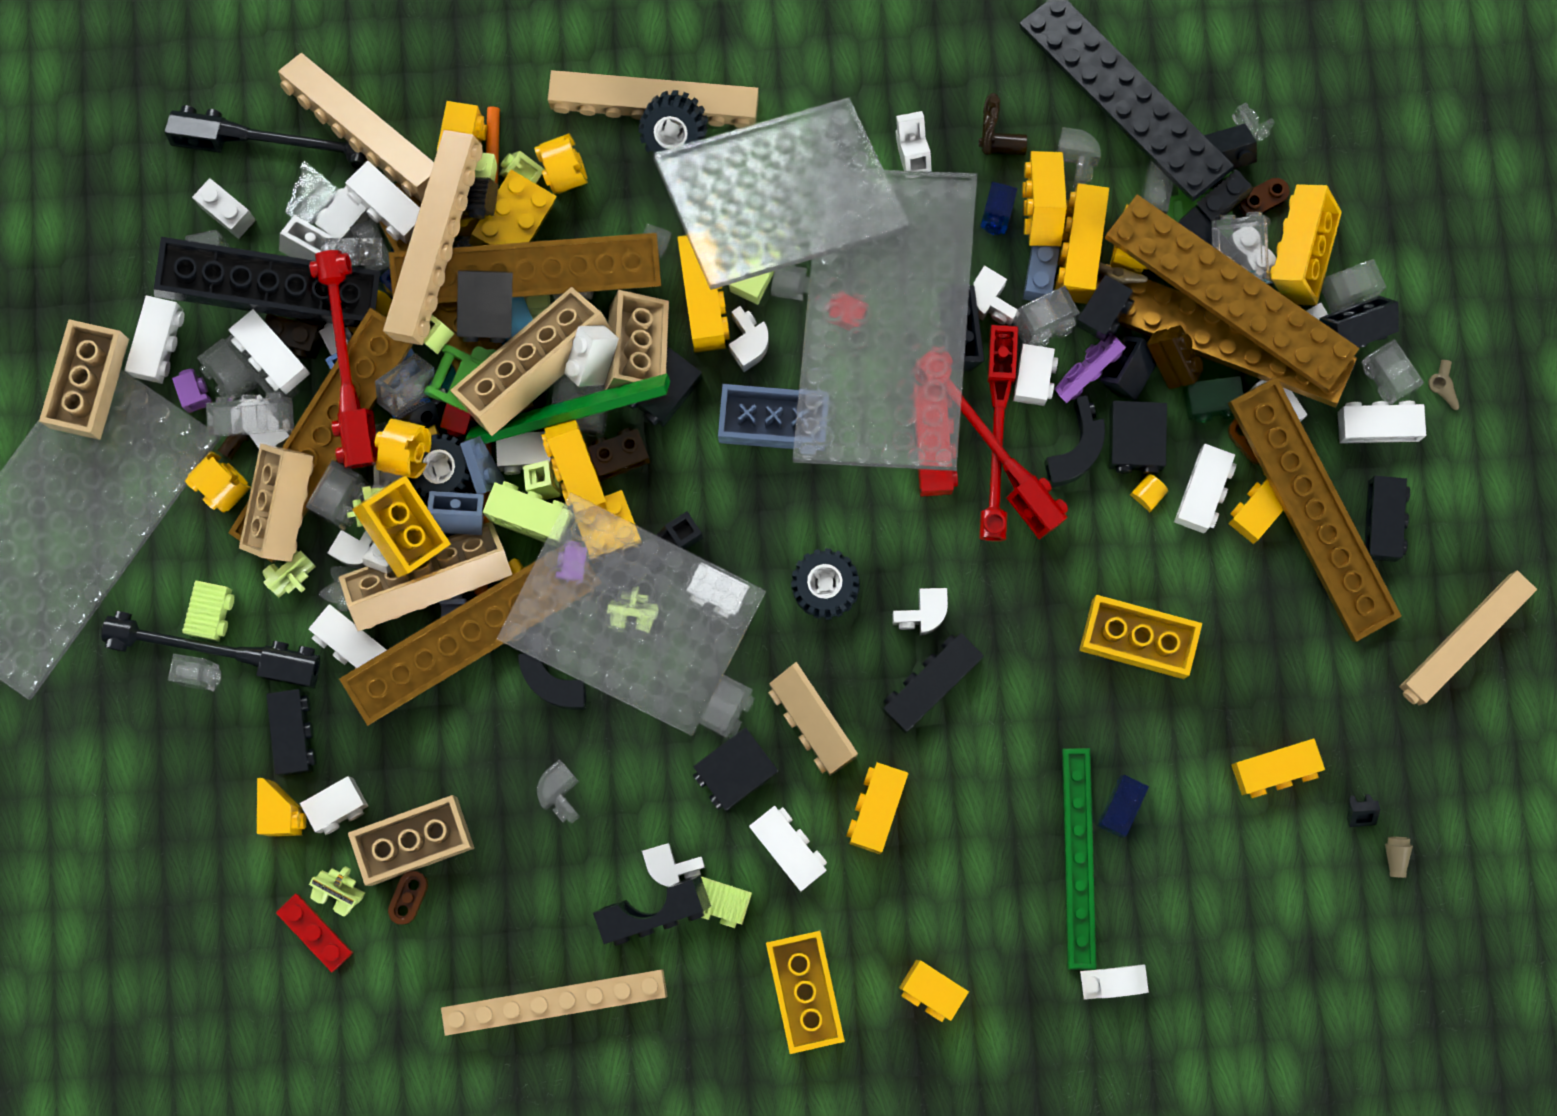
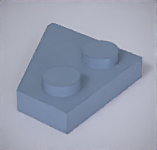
[460,436,506,494]

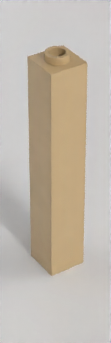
[1399,570,1537,706]

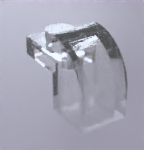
[1057,127,1101,188]
[537,759,580,823]

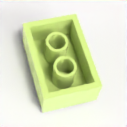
[483,481,575,548]

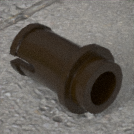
[217,425,249,460]

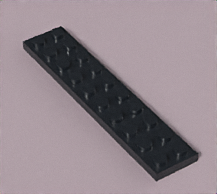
[1019,0,1234,202]

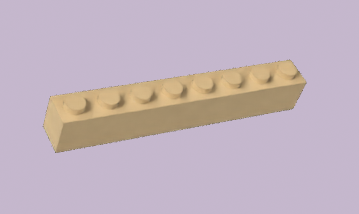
[278,53,434,203]
[548,70,759,129]
[383,130,483,345]
[441,969,668,1036]

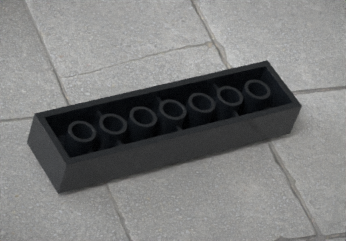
[154,237,380,328]

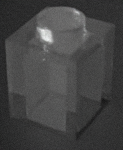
[771,263,811,301]

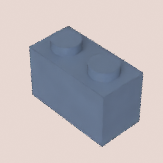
[1023,246,1060,304]
[427,491,484,535]

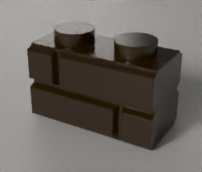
[1147,325,1203,389]

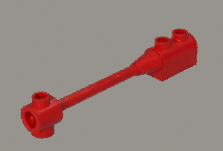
[309,250,378,469]
[979,325,1018,541]
[913,349,1068,540]

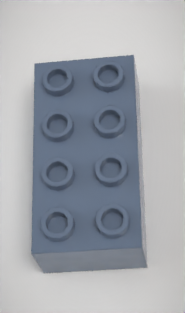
[718,384,829,452]

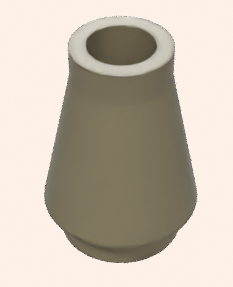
[1385,837,1413,878]

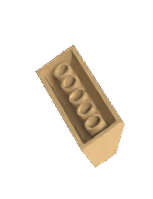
[450,287,613,436]
[339,521,512,631]

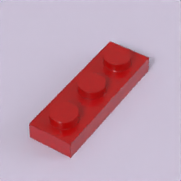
[276,893,354,972]

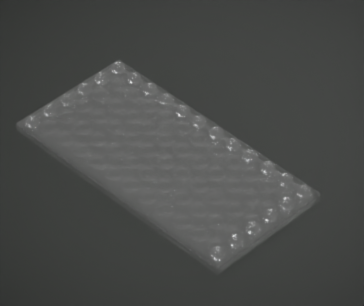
[793,168,977,471]
[0,369,221,700]

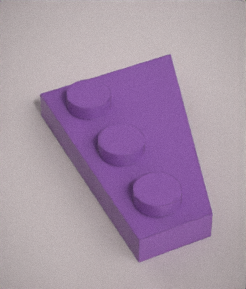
[1054,335,1126,403]

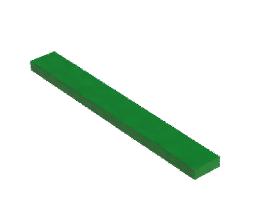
[465,373,670,444]
[1062,748,1096,970]

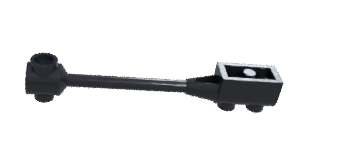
[165,105,368,171]
[101,611,320,688]

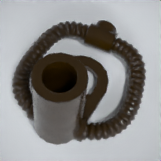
[978,93,1027,156]

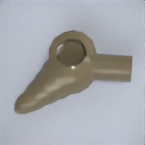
[1098,262,1148,284]
[1428,360,1459,410]

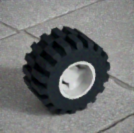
[639,90,708,163]
[409,434,476,499]
[791,548,860,620]

